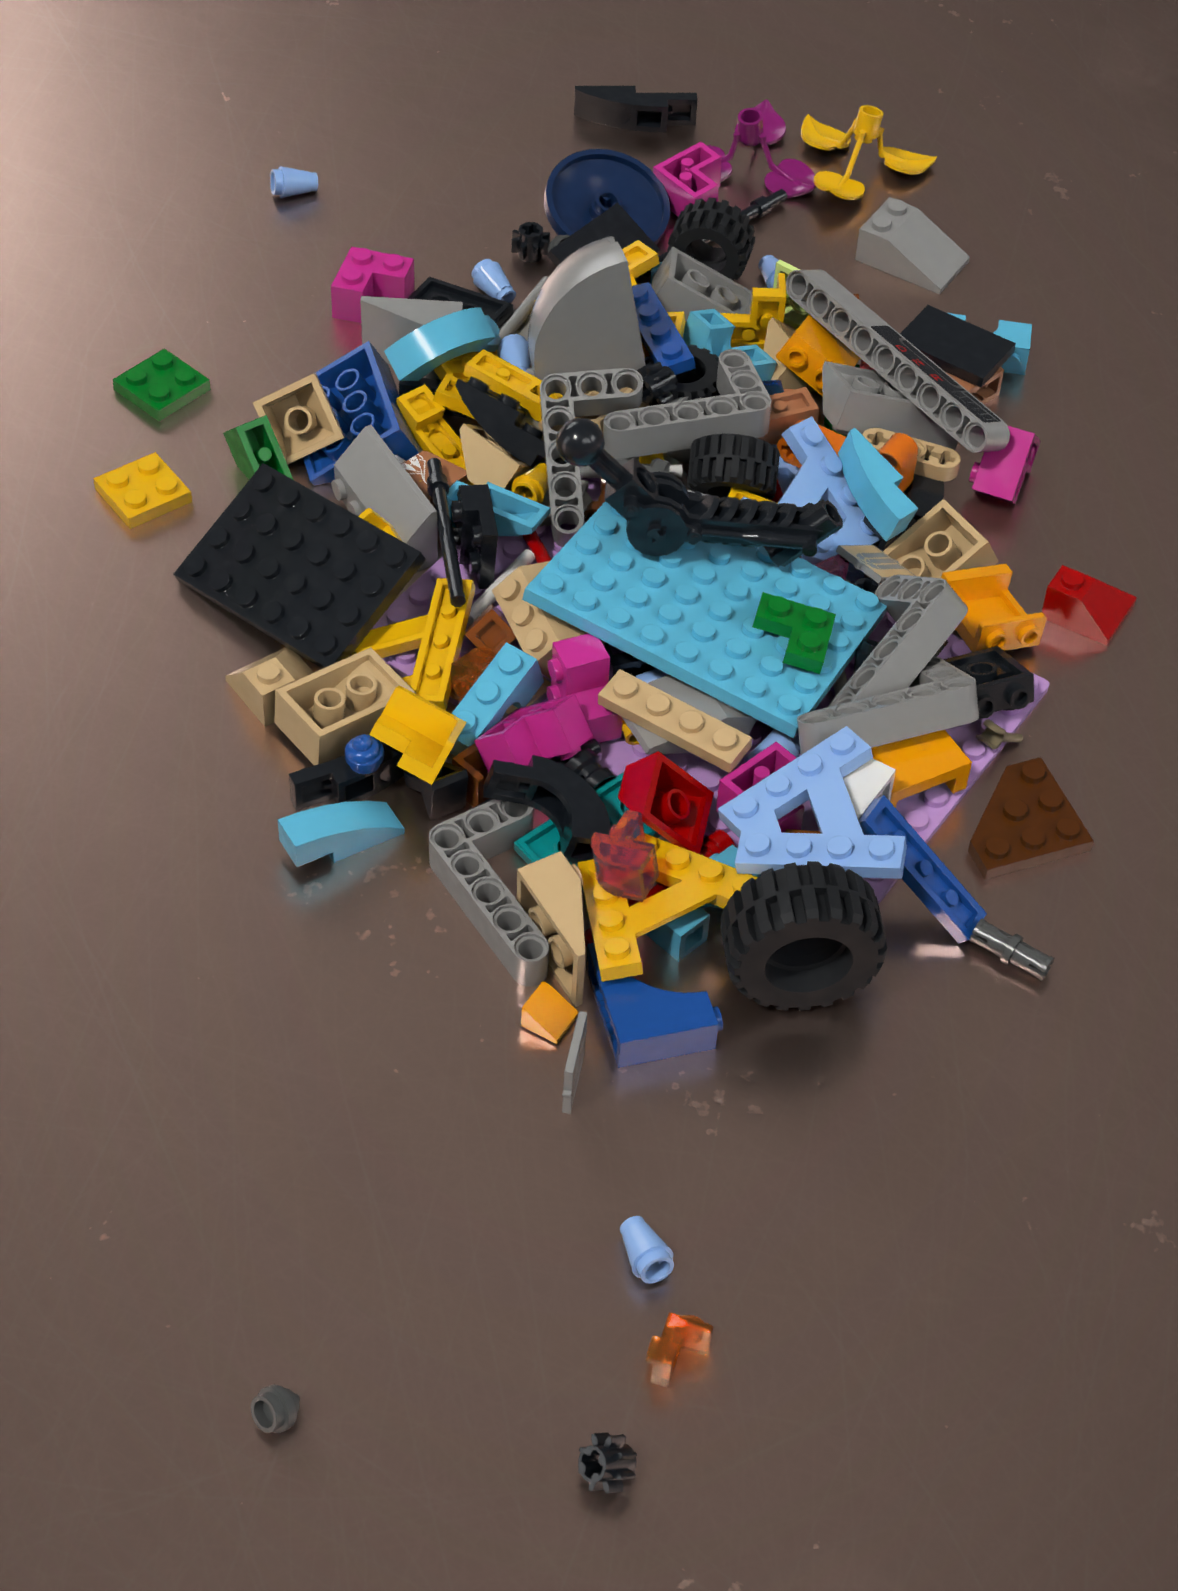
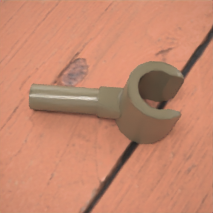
[976,719,1023,750]

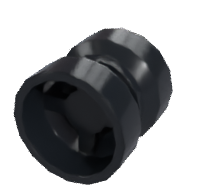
[565,748,616,790]

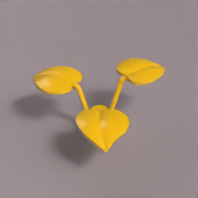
[801,105,937,200]

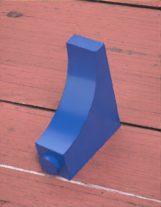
[586,943,723,1068]

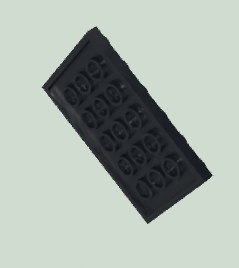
[173,463,426,669]

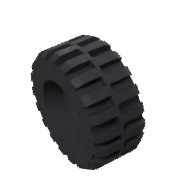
[720,861,888,1011]

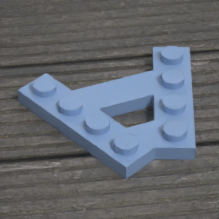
[740,416,881,582]
[718,726,907,879]

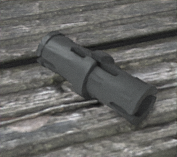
[969,918,1055,981]

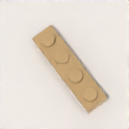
[598,669,752,773]

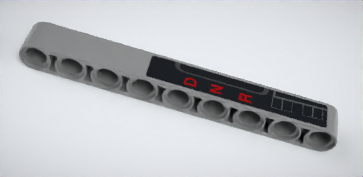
[786,269,1010,453]

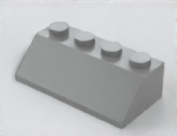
[822,361,958,450]
[331,425,438,572]

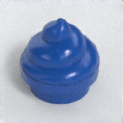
[345,734,384,774]

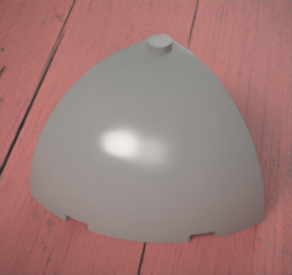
[526,236,646,380]

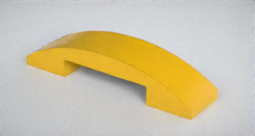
[396,384,474,485]

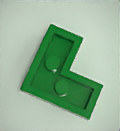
[752,592,836,674]

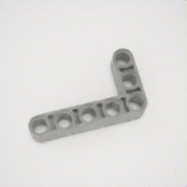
[603,349,772,459]
[540,368,643,547]
[828,574,968,707]
[797,656,979,755]
[429,799,549,987]

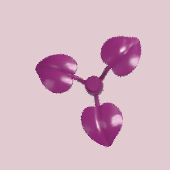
[707,99,817,198]

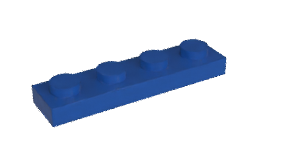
[632,282,696,375]
[858,795,987,944]

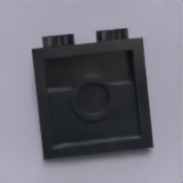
[452,484,498,589]
[944,646,1034,719]

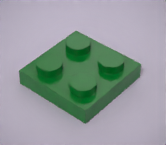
[112,348,211,422]

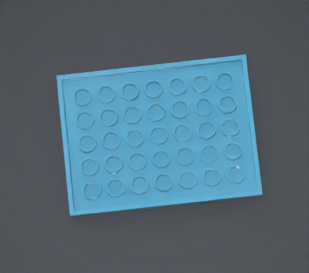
[522,501,887,738]

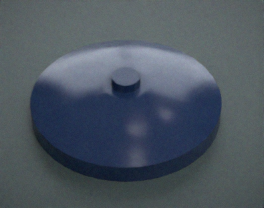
[544,149,670,245]

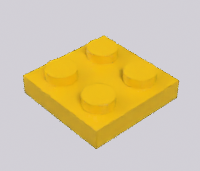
[93,452,192,529]

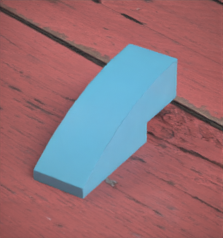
[838,428,918,542]
[447,480,550,536]
[278,801,405,867]

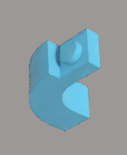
[384,307,501,381]

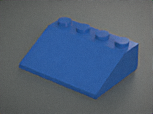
[303,341,420,486]

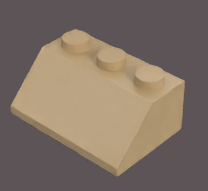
[492,561,606,679]

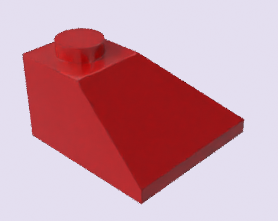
[1041,565,1137,646]
[618,751,714,854]

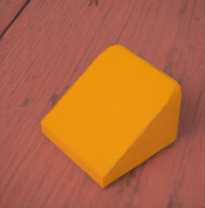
[521,981,579,1044]

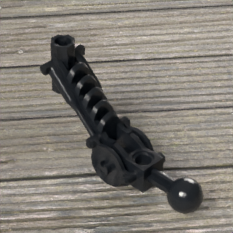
[556,418,843,567]

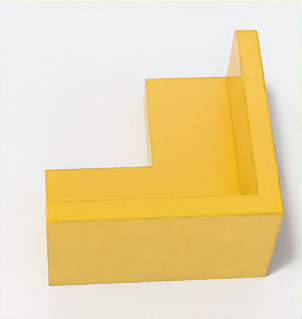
[720,273,786,349]
[369,686,467,785]

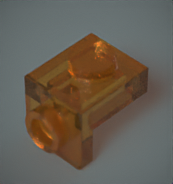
[450,647,497,701]
[646,1312,714,1388]

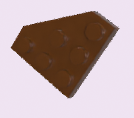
[968,757,1094,880]

